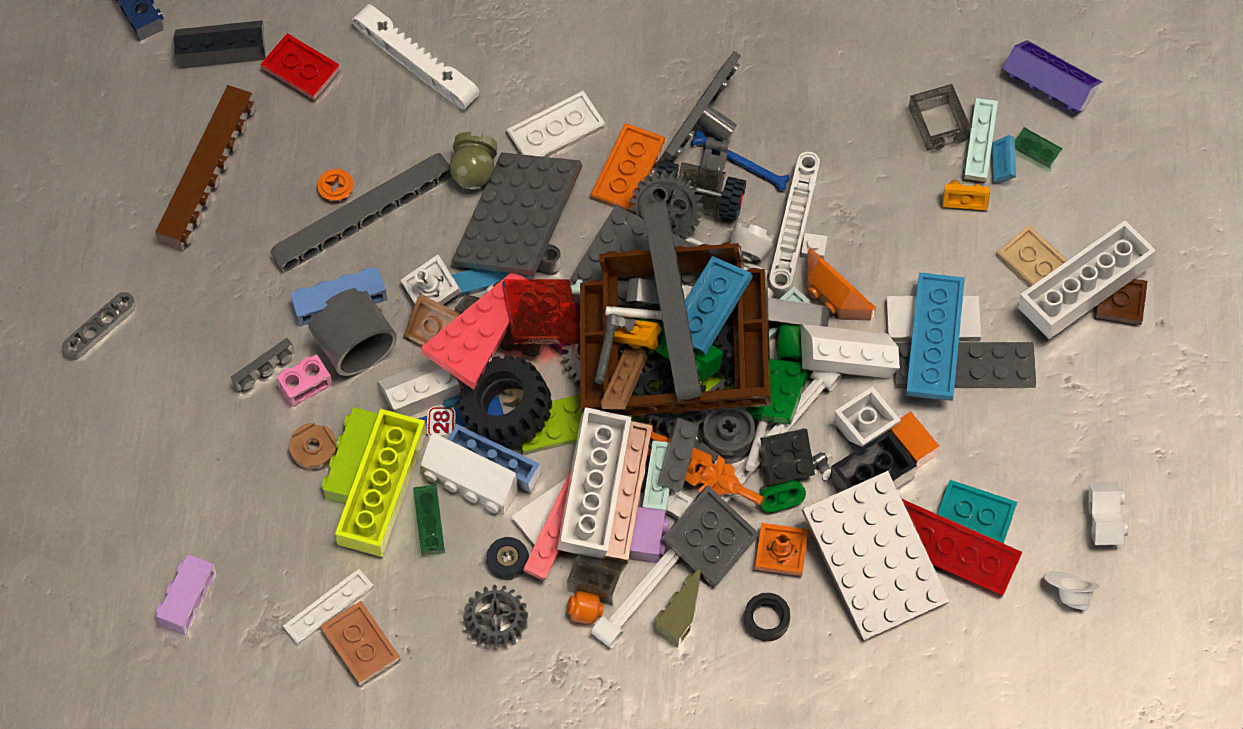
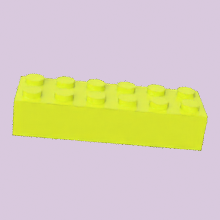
[335,409,427,557]

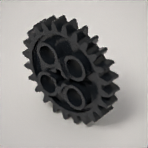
[632,358,706,432]

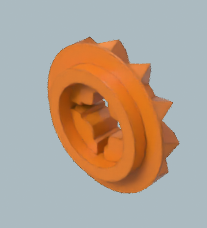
[317,169,353,202]

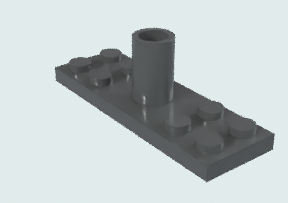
[655,51,741,168]

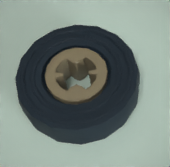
[486,537,529,580]

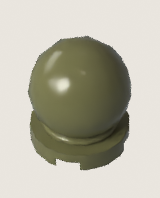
[450,132,498,189]

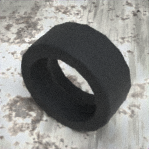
[744,593,790,641]

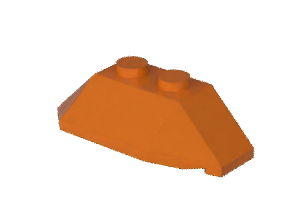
[806,248,876,320]

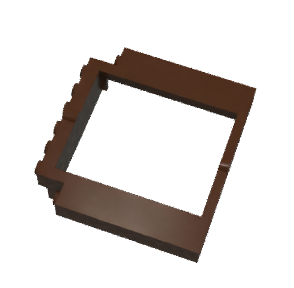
[580,242,772,416]

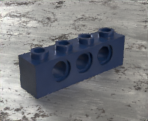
[116,0,164,41]

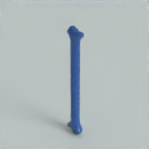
[691,130,790,191]

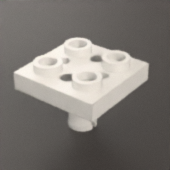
[401,255,462,305]

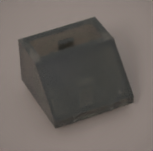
[567,554,629,606]

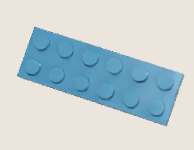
[906,272,965,401]

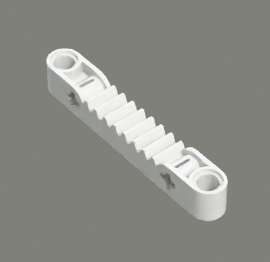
[352,4,480,110]
[769,152,820,299]

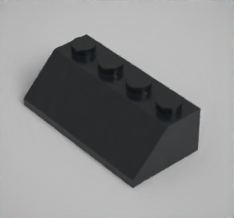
[174,20,266,69]

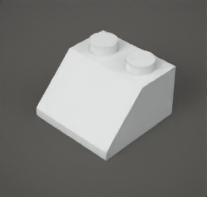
[835,386,901,447]

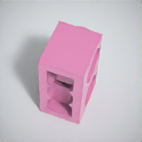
[276,354,333,408]

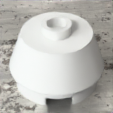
[731,222,774,262]

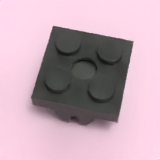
[759,428,815,485]

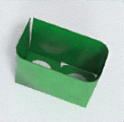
[778,324,802,363]

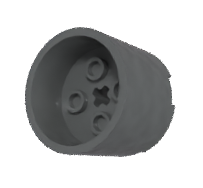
[308,288,397,376]

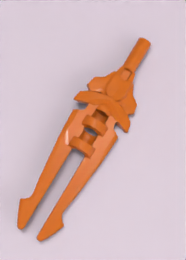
[647,426,764,505]

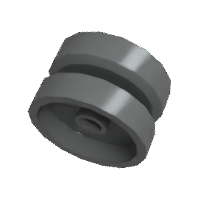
[703,408,755,464]

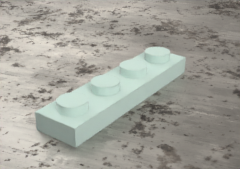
[964,98,998,182]

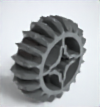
[463,584,529,650]

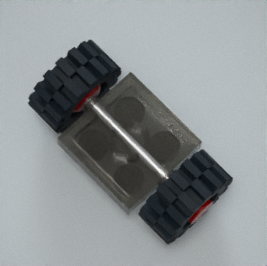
[656,160,747,220]

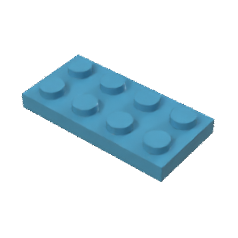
[685,256,753,355]

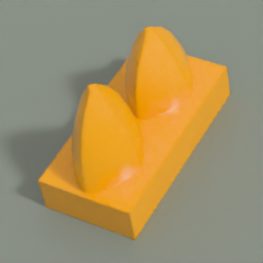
[943,179,990,211]
[614,318,662,350]

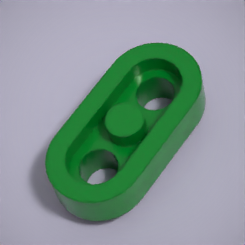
[759,480,806,512]

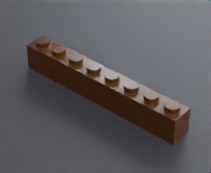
[155,85,256,251]

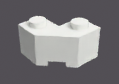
[1088,482,1128,545]

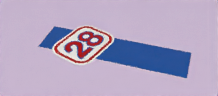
[417,396,504,437]

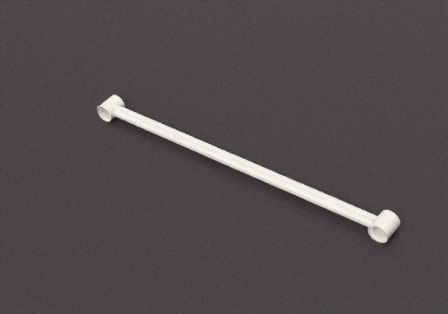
[591,370,842,648]

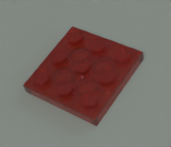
[502,279,580,344]

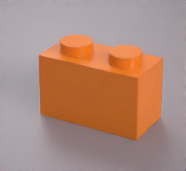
[888,411,940,470]

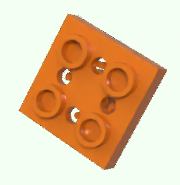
[755,523,809,577]

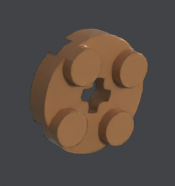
[289,423,337,471]

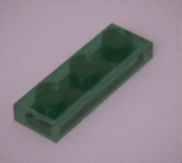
[413,484,445,556]

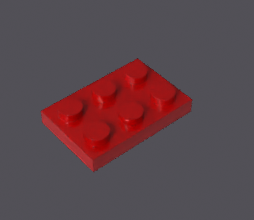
[261,33,341,101]

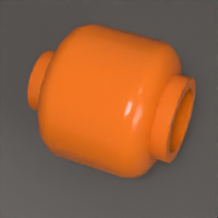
[567,591,604,624]

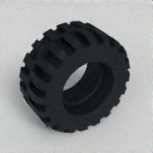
[458,355,552,448]

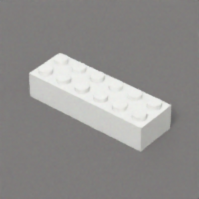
[1019,220,1156,339]
[557,407,631,559]

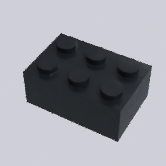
[830,430,917,491]

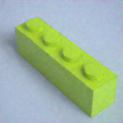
[321,407,379,504]

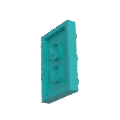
[938,480,1018,543]

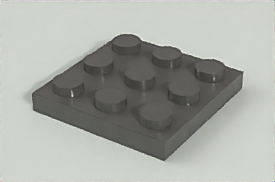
[661,485,759,587]

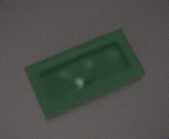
[1015,127,1063,169]

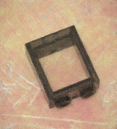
[909,84,971,151]

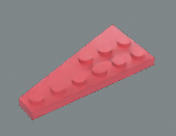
[421,273,531,389]

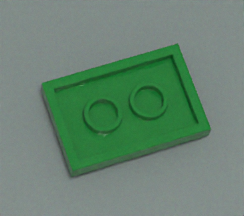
[746,359,810,425]

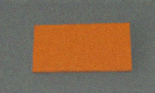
[590,123,666,213]

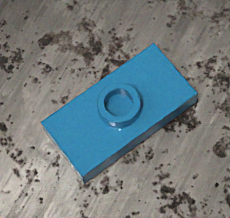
[992,135,1016,184]

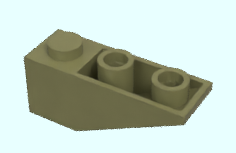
[654,569,701,648]

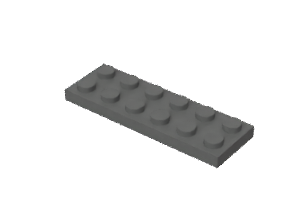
[895,342,1036,388]

